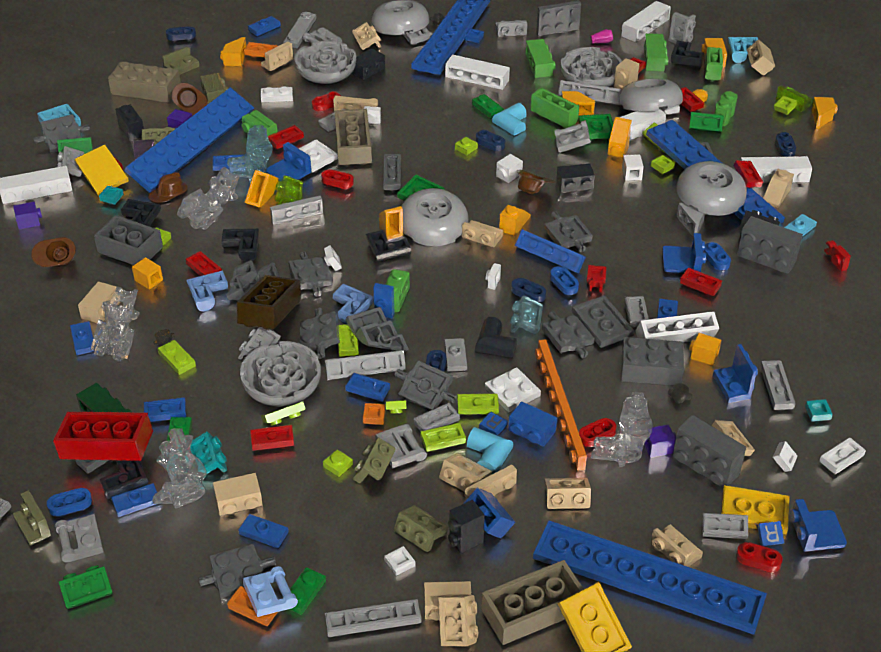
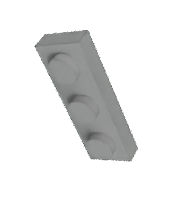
[270,196,323,225]
[760,360,795,410]

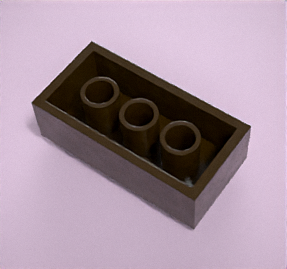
[237,275,301,330]

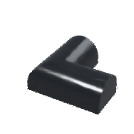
[671,41,704,68]
[121,199,161,227]
[221,228,259,262]
[366,230,411,262]
[475,317,517,358]
[100,460,148,500]

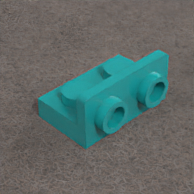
[186,431,227,478]

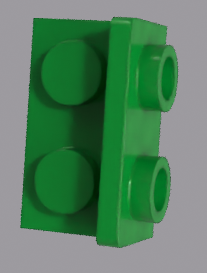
[59,565,113,609]

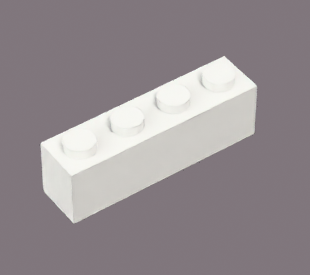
[621,1,671,42]
[445,55,510,90]
[740,156,812,183]
[0,166,72,204]
[636,312,720,343]

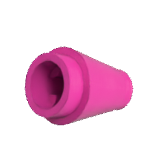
[590,29,613,44]

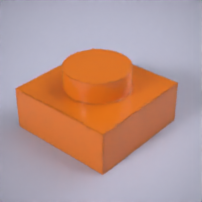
[363,403,386,425]

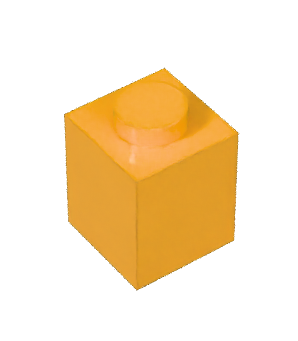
[132,257,163,290]
[689,333,722,366]

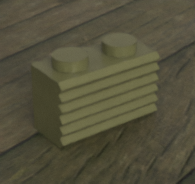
[200,73,228,104]

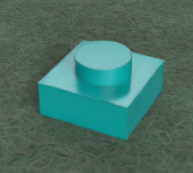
[99,186,124,204]
[805,399,833,422]

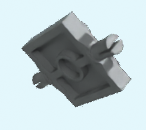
[33,114,90,153]
[544,211,593,252]
[289,252,333,297]
[300,308,340,359]
[542,311,595,358]
[395,360,457,411]
[198,544,276,598]

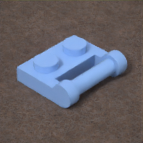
[243,566,298,617]

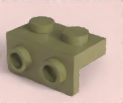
[353,437,396,484]

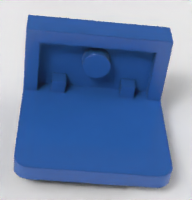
[662,233,706,273]
[790,499,847,551]

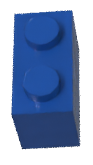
[508,401,557,447]
[463,487,516,538]

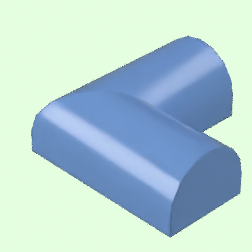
[187,271,228,312]
[333,284,374,324]

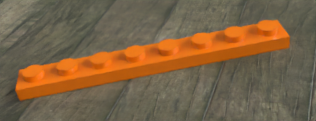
[535,339,587,471]

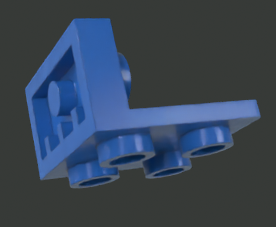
[265,142,312,186]
[713,344,758,403]

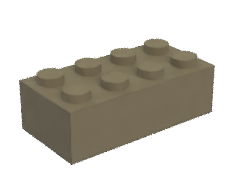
[108,62,181,103]
[334,109,372,165]
[481,560,584,645]

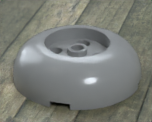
[371,0,429,35]
[295,41,356,84]
[561,47,622,87]
[619,78,683,111]
[676,161,747,216]
[401,188,468,246]
[240,341,321,407]

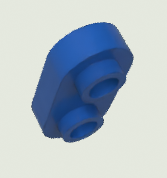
[703,242,731,270]
[550,266,579,295]
[47,488,92,516]

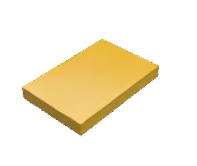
[75,145,129,196]
[721,485,789,534]
[557,582,632,652]

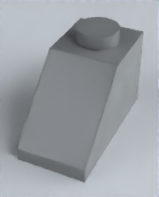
[677,202,705,236]

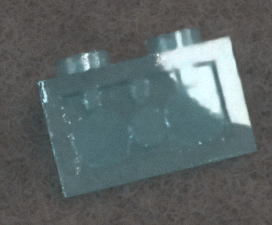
[510,295,543,335]

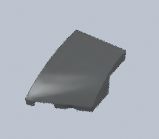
[226,260,280,300]
[345,307,409,352]

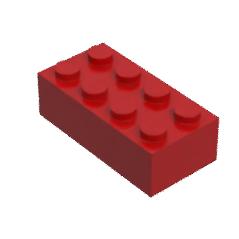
[53,412,153,461]

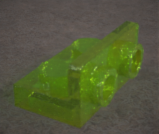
[776,85,814,112]
[274,175,303,205]

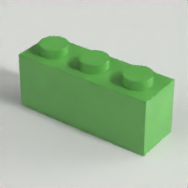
[644,33,668,71]
[525,39,556,78]
[531,88,579,128]

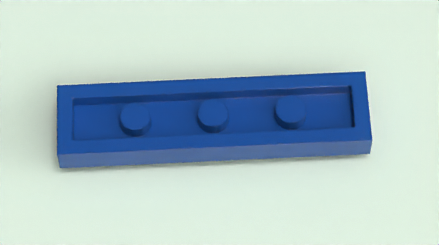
[515,229,586,274]

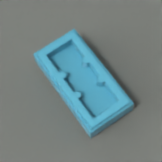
[784,214,817,237]

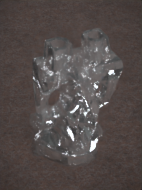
[177,167,240,230]
[90,287,140,362]
[591,392,653,467]
[152,429,207,508]

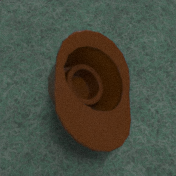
[172,83,208,116]
[516,170,555,194]
[148,172,187,203]
[31,237,76,267]

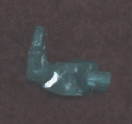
[226,125,273,182]

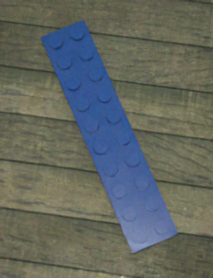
[411,0,490,75]
[125,87,254,193]
[646,120,785,224]
[533,521,767,635]

